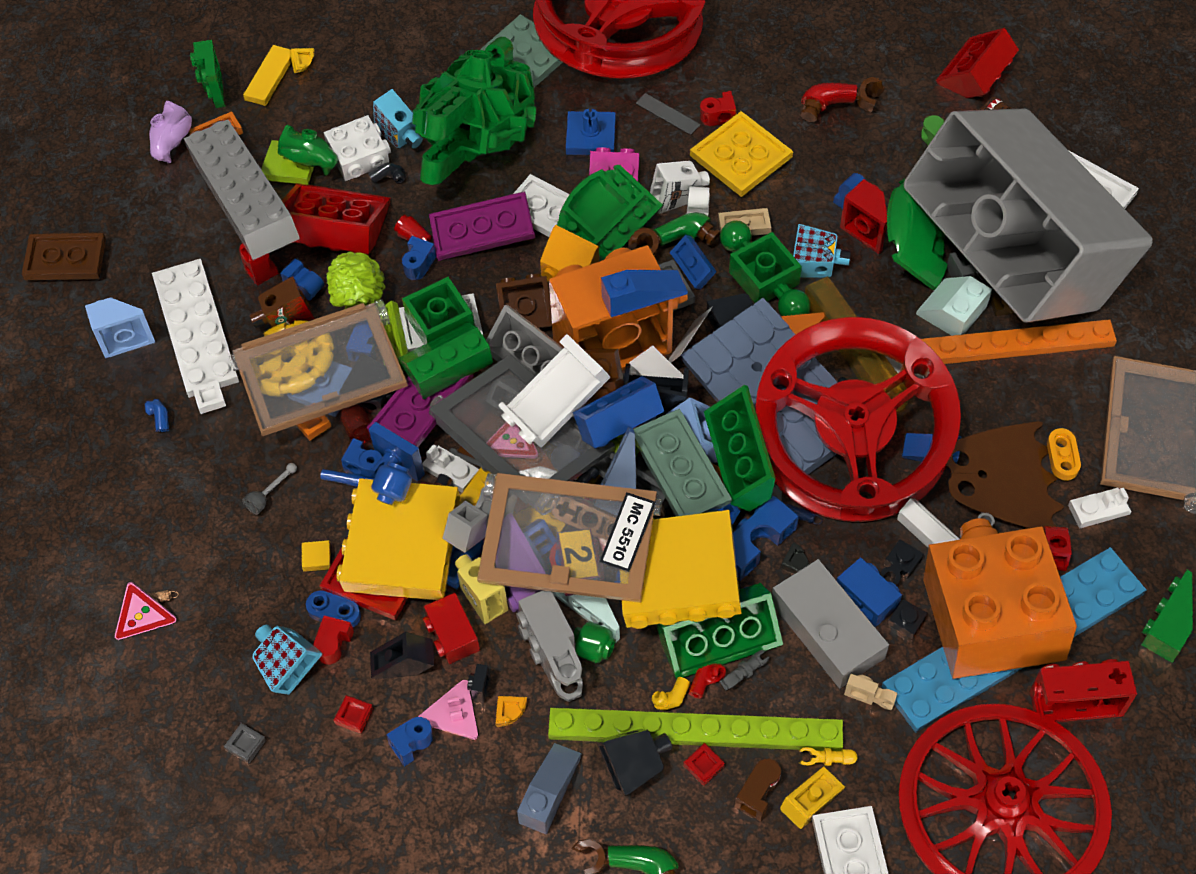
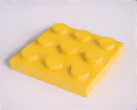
[690,111,793,197]

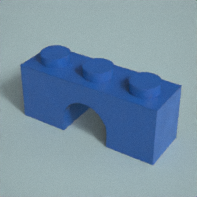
[733,496,799,581]

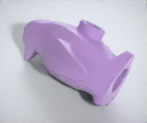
[149,101,192,163]

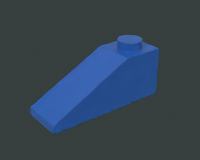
[601,270,688,317]

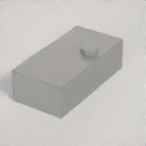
[772,559,889,689]

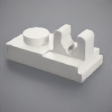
[422,445,479,493]
[1068,488,1131,529]

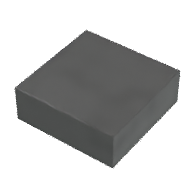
[224,723,266,764]

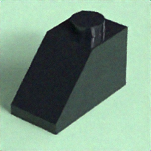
[370,632,434,680]

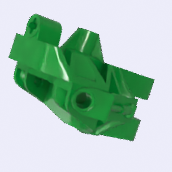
[412,37,536,185]

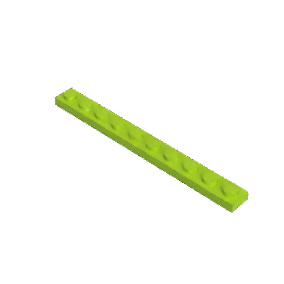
[548,708,843,751]

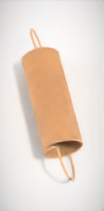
[148,590,179,602]

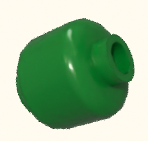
[573,621,616,663]

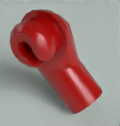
[688,663,726,699]

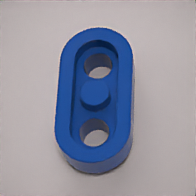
[306,591,361,628]

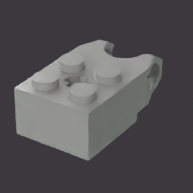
[516,590,583,702]

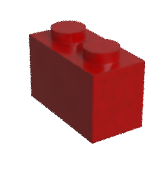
[422,593,480,664]

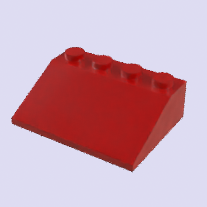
[282,184,391,254]

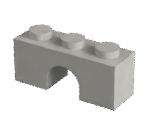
[442,479,518,553]

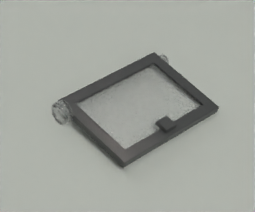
[429,354,615,516]

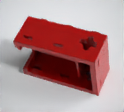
[1029,659,1137,722]

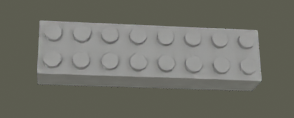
[184,119,300,260]

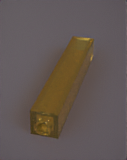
[805,276,908,413]

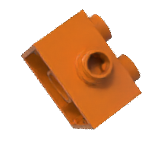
[549,245,688,371]
[923,518,1077,679]

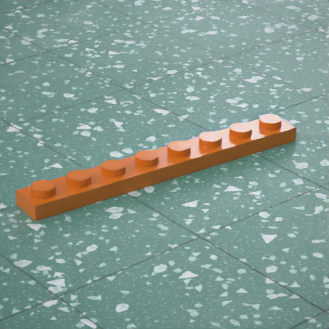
[921,320,1117,364]

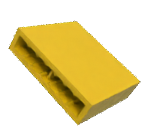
[337,478,461,600]
[620,510,742,629]

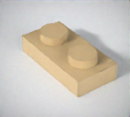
[718,208,771,236]

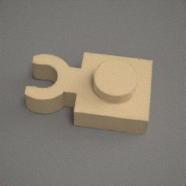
[844,674,898,710]

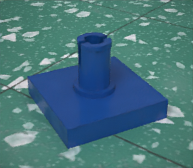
[566,109,616,155]
[369,422,425,481]

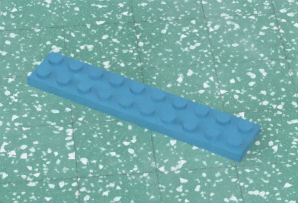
[881,547,1146,733]

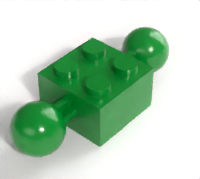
[720,220,811,316]

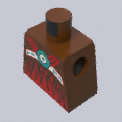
[249,276,315,328]

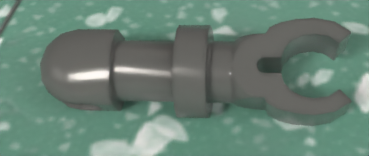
[719,650,770,690]

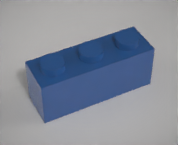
[573,376,664,448]

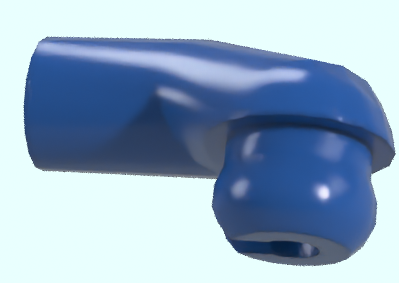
[145,399,169,432]

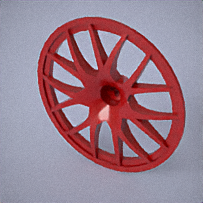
[898,704,1112,874]

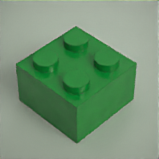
[402,277,475,344]

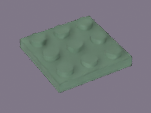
[480,14,563,88]

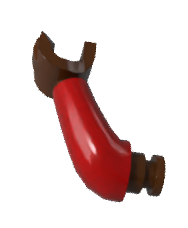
[800,77,885,122]

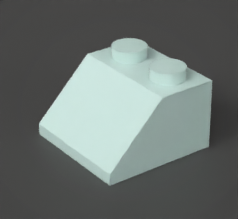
[916,276,992,336]

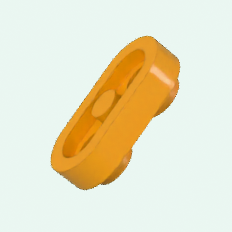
[1047,428,1081,480]

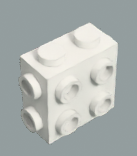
[323,115,391,181]

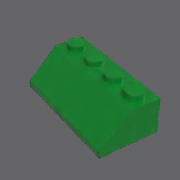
[704,385,775,512]
[656,583,783,680]

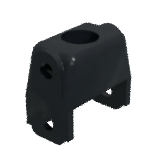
[624,363,689,419]

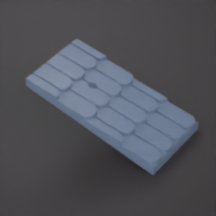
[681,298,858,474]

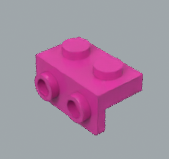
[589,148,640,181]

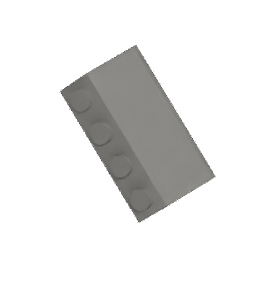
[486,305,563,376]

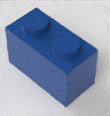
[836,557,902,628]

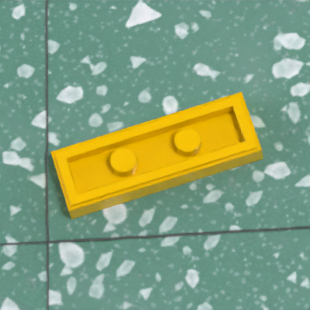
[243,45,292,106]

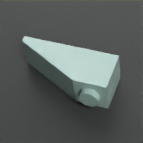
[552,577,620,643]

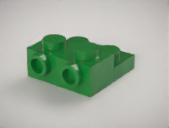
[190,40,225,108]

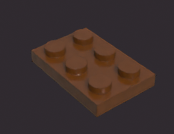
[22,233,106,280]

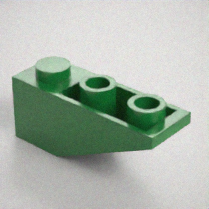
[1141,570,1193,663]

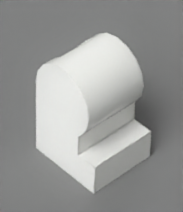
[687,186,710,216]

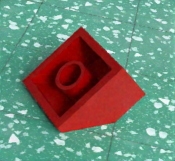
[840,179,887,254]

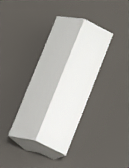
[897,498,960,547]

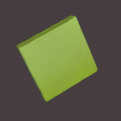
[261,140,314,185]

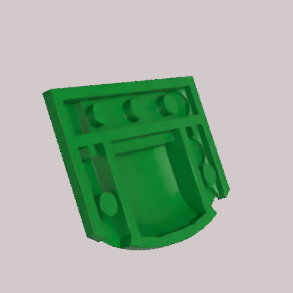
[556,165,663,262]
[887,178,948,290]

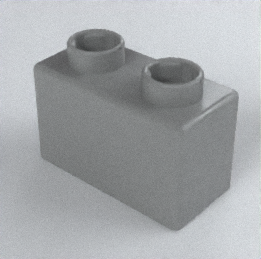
[904,108,1153,323]

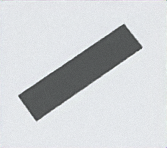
[636,93,701,135]

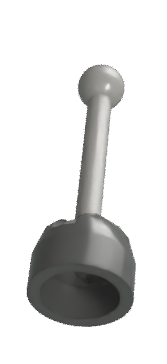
[242,463,297,515]

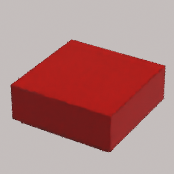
[334,695,373,734]
[683,743,725,786]

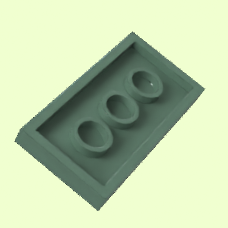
[633,409,732,516]

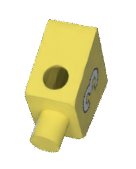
[455,554,508,624]

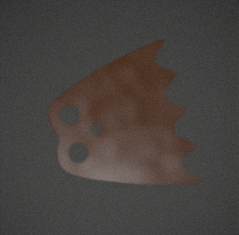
[946,421,1064,528]

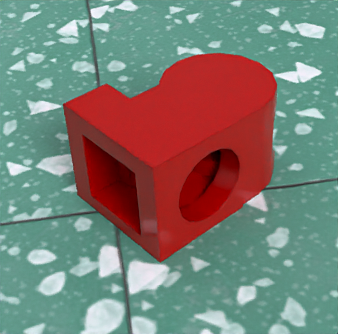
[700,91,736,126]
[1043,526,1072,571]
[313,616,354,665]

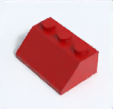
[935,27,1019,98]

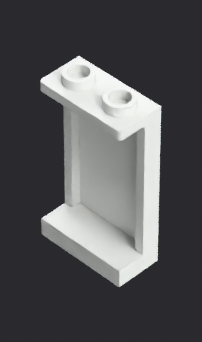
[498,334,611,448]

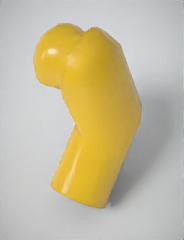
[651,677,690,711]

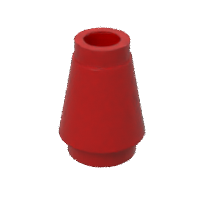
[394,215,432,242]

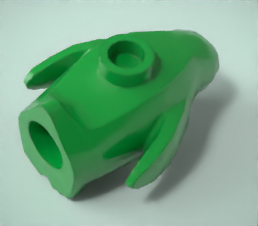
[278,124,338,175]

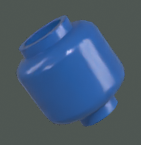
[371,462,412,505]

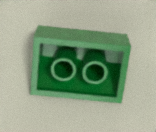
[398,322,493,399]

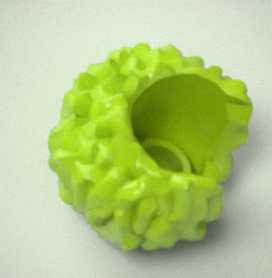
[326,251,385,309]

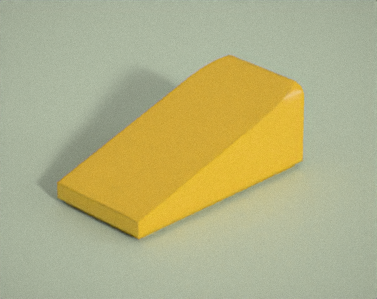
[780,766,845,829]

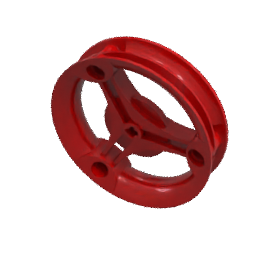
[533,0,705,78]
[755,317,961,522]

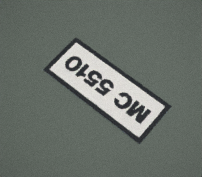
[599,492,656,572]

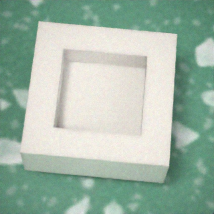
[192,380,226,414]

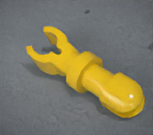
[798,747,857,766]

